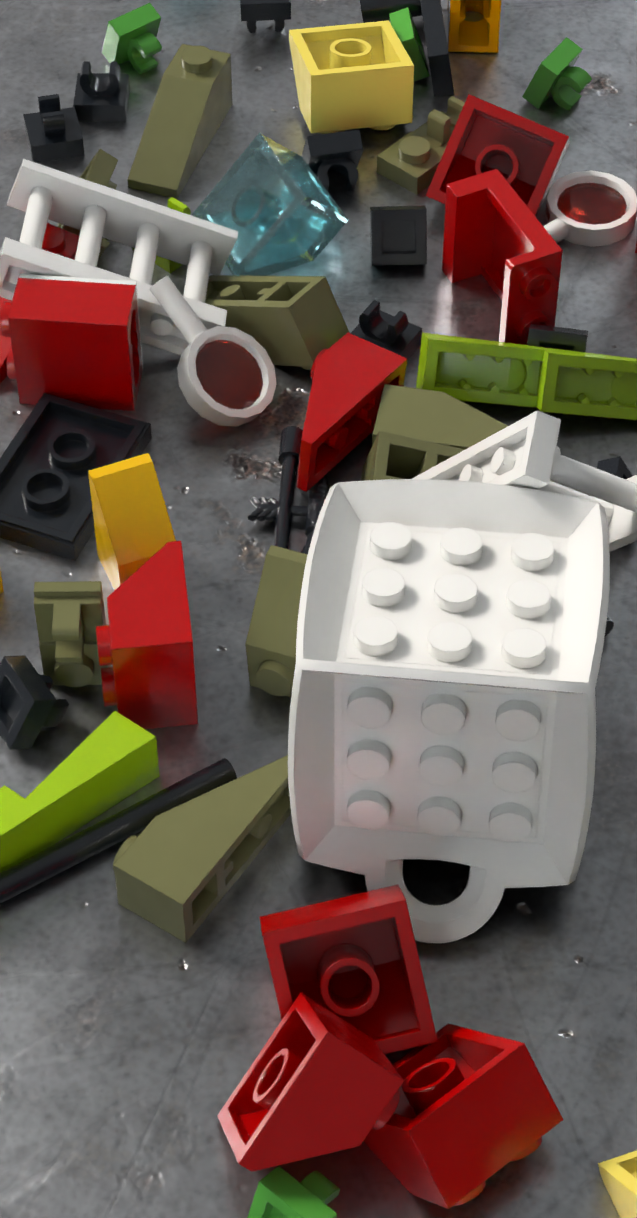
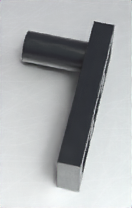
[360,0,454,97]

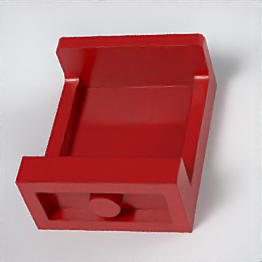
[442,169,563,345]

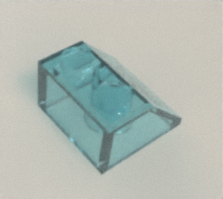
[192,132,349,276]

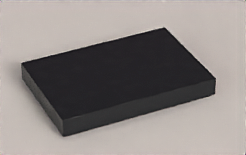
[0,393,152,561]

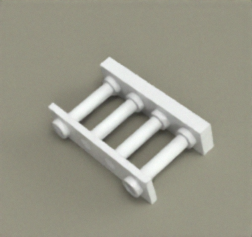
[0,159,238,363]
[412,410,637,552]

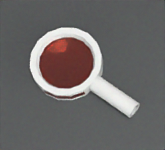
[544,170,637,247]
[149,276,277,427]

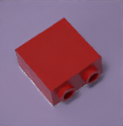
[1,274,143,411]

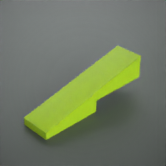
[416,332,637,420]
[0,711,160,873]

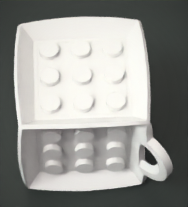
[288,479,610,943]

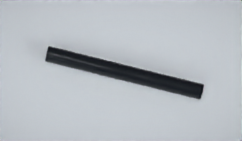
[0,758,237,904]

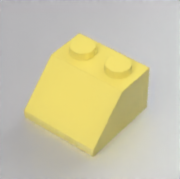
[289,20,414,134]

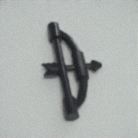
[248,426,330,554]

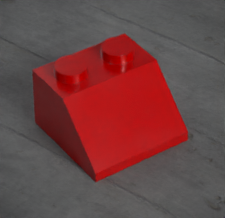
[425,94,570,217]
[96,541,198,729]
[260,884,438,1054]
[217,992,404,1172]
[364,1023,563,1209]

